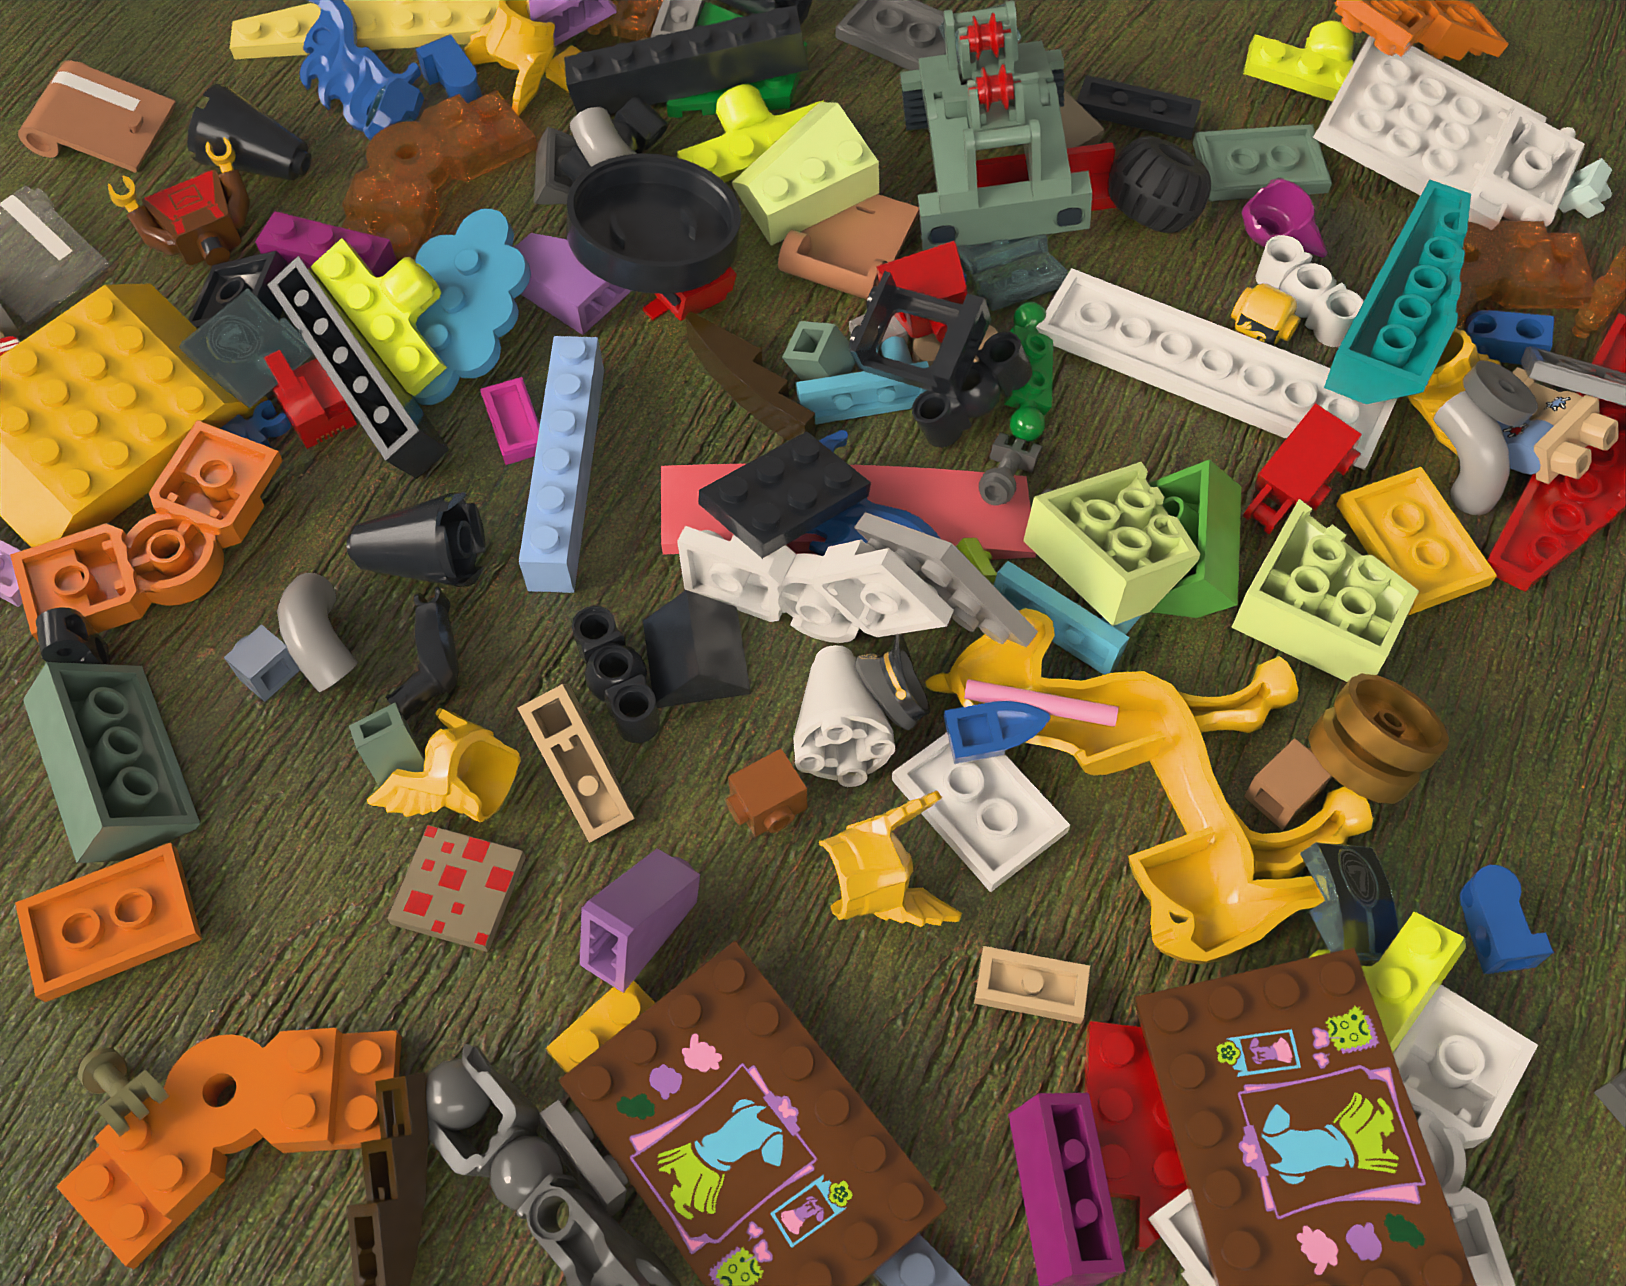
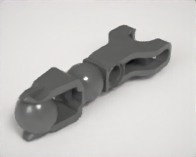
[425,1044,682,1286]

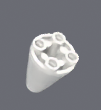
[794,645,895,787]

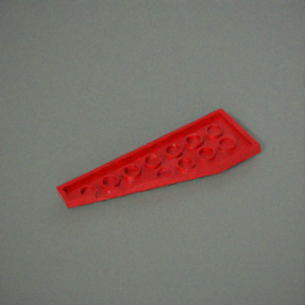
[1486,313,1626,592]

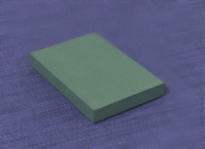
[1193,124,1332,201]

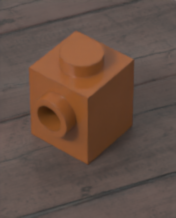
[725,748,808,837]

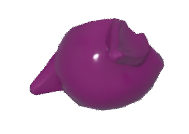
[1241,177,1327,258]

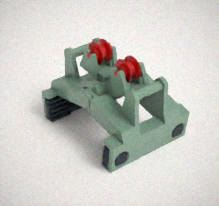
[900,0,1092,251]

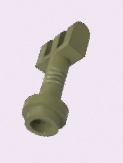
[78,1048,169,1137]

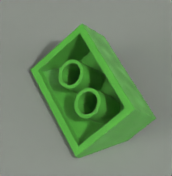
[1149,459,1241,618]

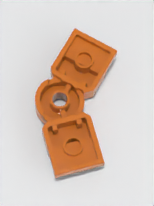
[1334,0,1509,61]
[10,420,283,643]
[56,1028,402,1269]

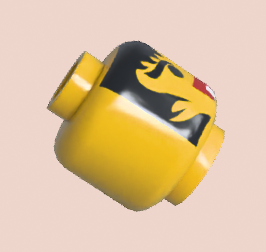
[1231,283,1301,346]

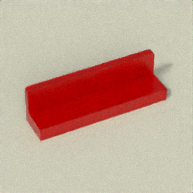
[976,142,1117,211]

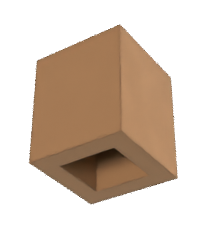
[1244,738,1332,831]

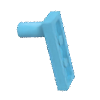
[796,336,929,424]
[994,561,1142,675]

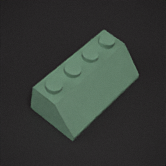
[23,662,200,863]

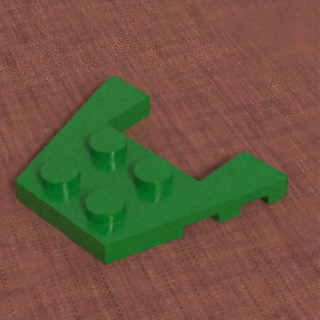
[667,2,807,118]

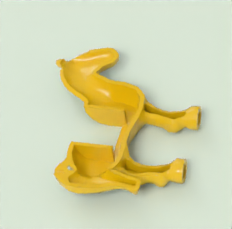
[926,608,1373,964]

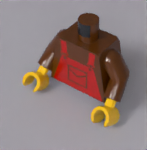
[108,137,250,266]

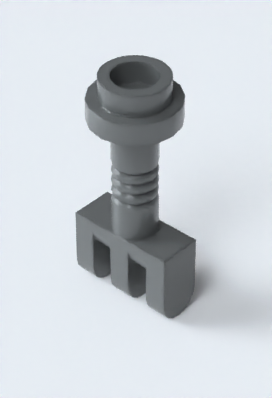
[979,432,1043,505]

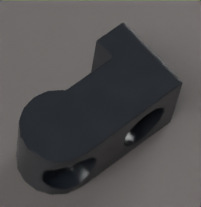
[36,607,111,665]

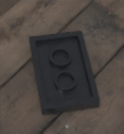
[698,431,871,559]

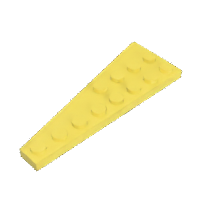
[230,0,531,60]

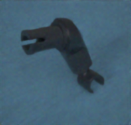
[385,586,459,721]

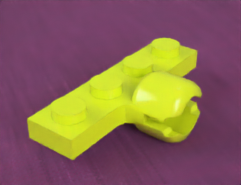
[1244,20,1355,102]
[677,84,824,182]
[310,238,447,396]
[1310,912,1466,1053]

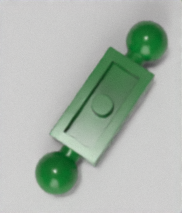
[1004,302,1053,442]

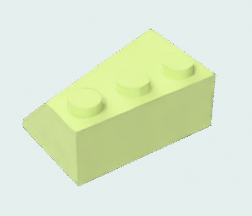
[732,102,879,246]
[1023,462,1200,626]
[1231,499,1419,682]

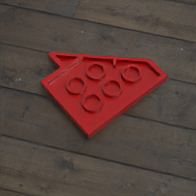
[1084,1021,1188,1252]

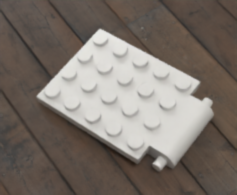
[1313,35,1585,234]

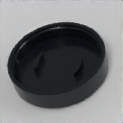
[566,154,741,294]

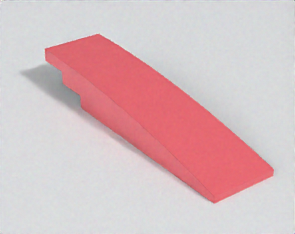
[661,464,1036,560]

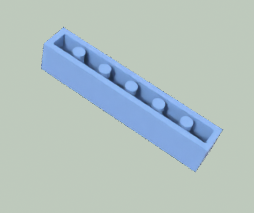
[519,336,604,593]

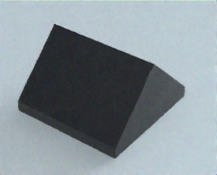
[643,590,751,708]

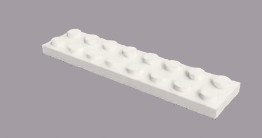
[1036,268,1397,470]

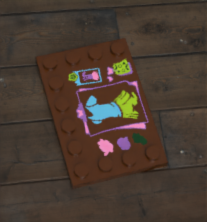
[558,941,948,1286]
[1134,948,1477,1286]

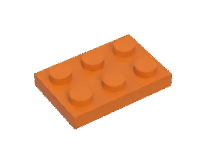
[15,842,202,1003]

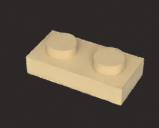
[974,946,1090,1024]

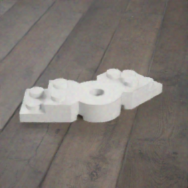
[677,526,954,643]
[1393,985,1538,1286]

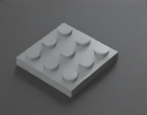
[854,512,1038,648]

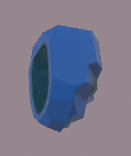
[364,77,424,144]

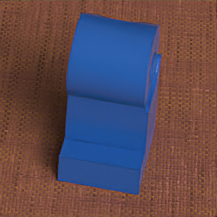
[416,34,483,111]
[1464,310,1554,370]
[1460,865,1553,975]

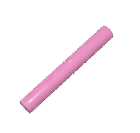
[964,679,1119,727]

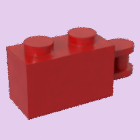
[1243,403,1362,535]

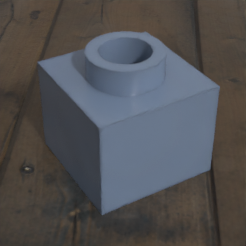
[224,624,300,702]

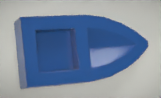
[944,701,1051,764]

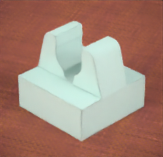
[1559,158,1612,218]

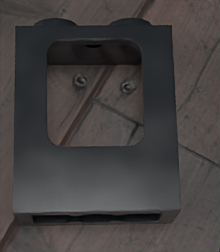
[849,271,992,399]

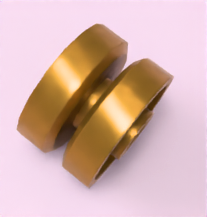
[1308,673,1449,804]

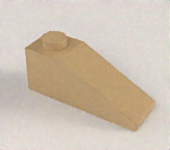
[517,683,635,843]

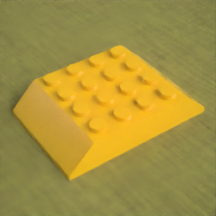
[0,283,268,548]

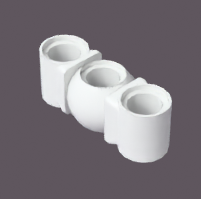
[1256,235,1363,347]

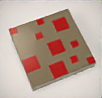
[387,825,526,952]

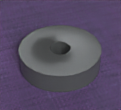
[1463,361,1538,427]

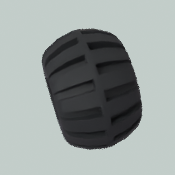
[1108,136,1211,233]

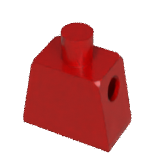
[876,241,968,343]

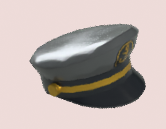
[855,634,930,730]

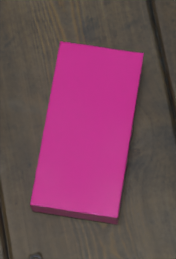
[480,377,540,465]

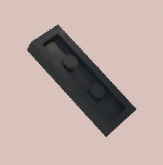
[1077,75,1202,140]

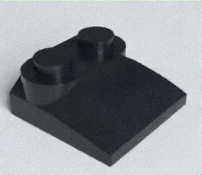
[188,251,288,341]

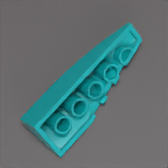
[1324,179,1471,405]

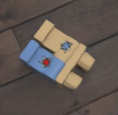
[1495,367,1618,484]

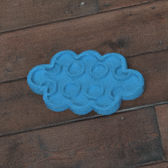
[412,209,531,405]

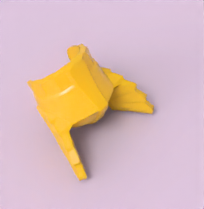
[464,0,556,117]
[1407,328,1501,456]
[367,708,521,822]
[819,791,962,927]

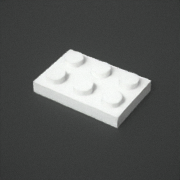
[892,733,1070,892]

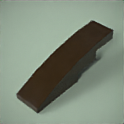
[685,311,816,441]
[346,1073,428,1286]

